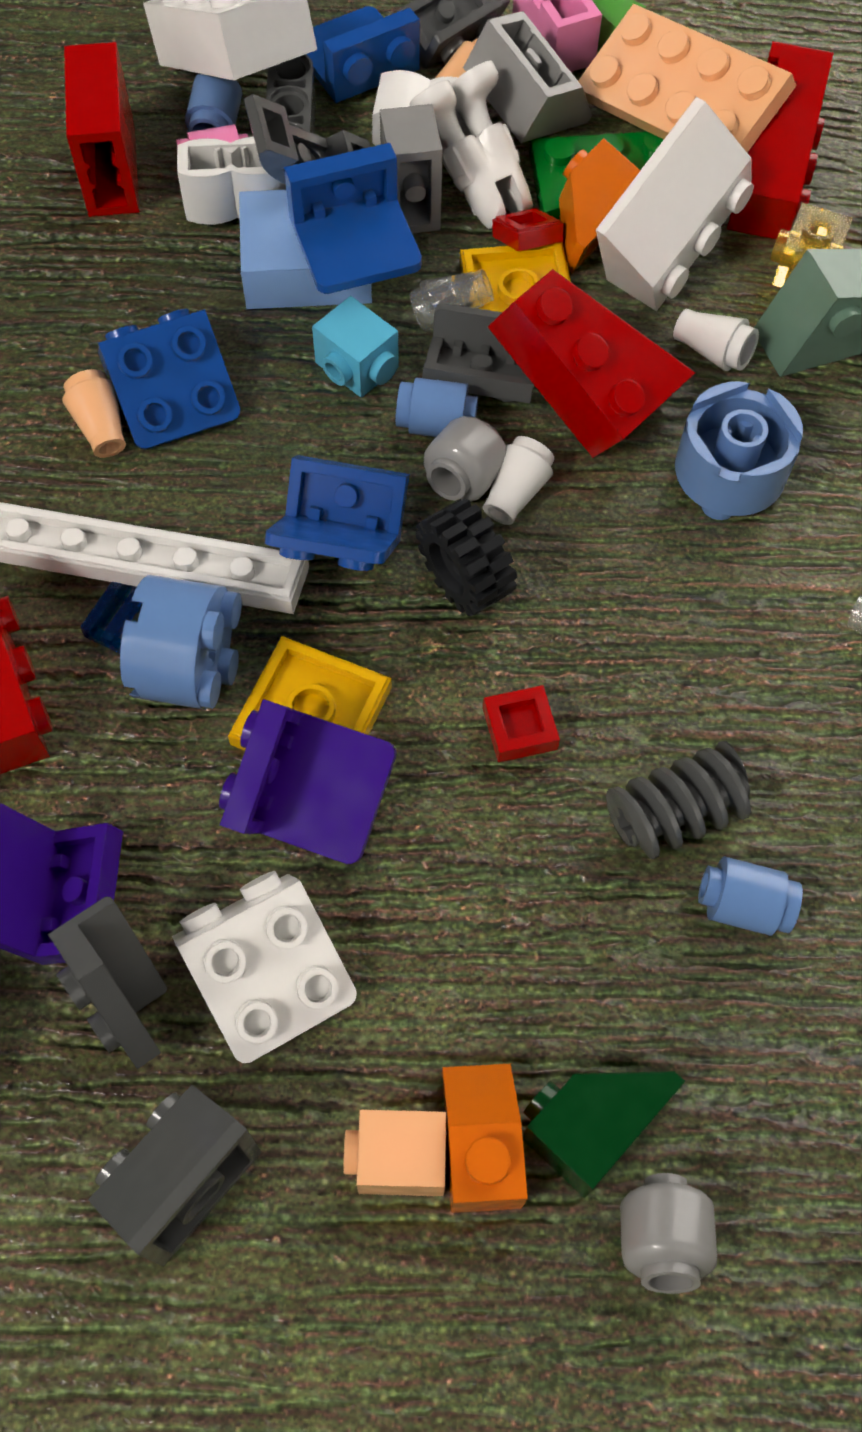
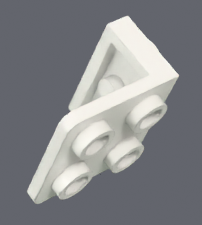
[172,871,357,1063]

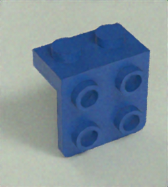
[306,6,420,103]
[284,143,422,294]
[98,309,240,450]
[265,455,410,571]

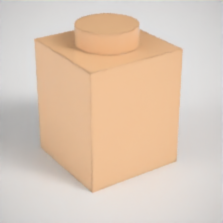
[344,1110,446,1196]

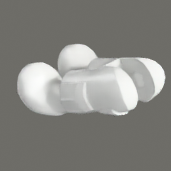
[409,60,533,229]

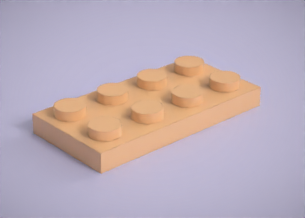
[578,4,796,152]

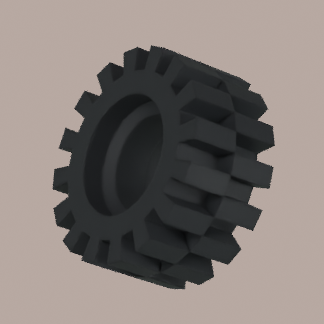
[416,498,517,616]

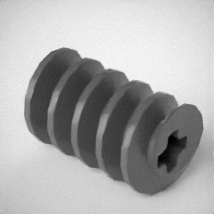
[606,741,751,859]

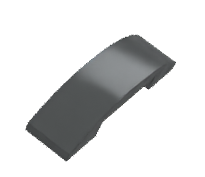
[244,94,371,184]

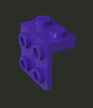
[219,699,397,864]
[0,803,123,965]

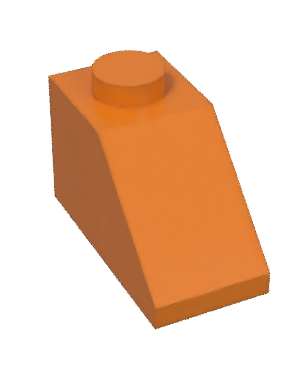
[559,138,640,273]
[442,1063,528,1213]

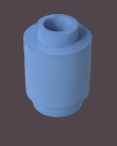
[185,73,242,132]
[396,377,478,437]
[698,856,803,936]

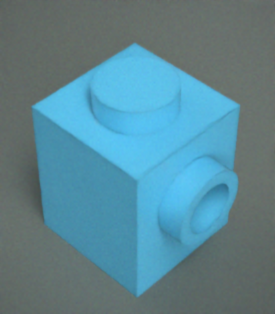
[312,296,399,398]

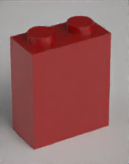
[64,42,139,217]

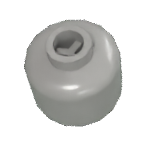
[423,416,507,502]
[620,1173,718,1294]

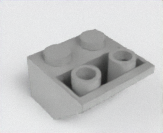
[463,11,592,143]

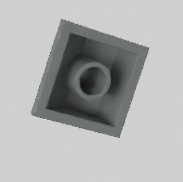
[88,1085,262,1267]

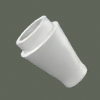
[673,309,759,371]
[483,436,554,525]

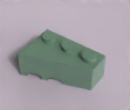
[754,249,862,377]

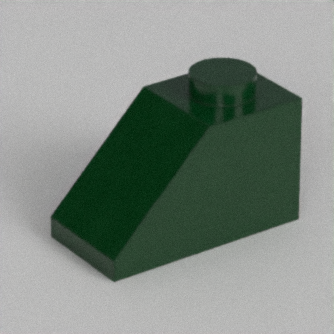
[523,1071,685,1198]

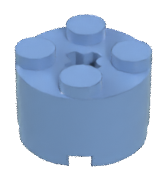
[674,381,803,520]
[120,575,242,710]

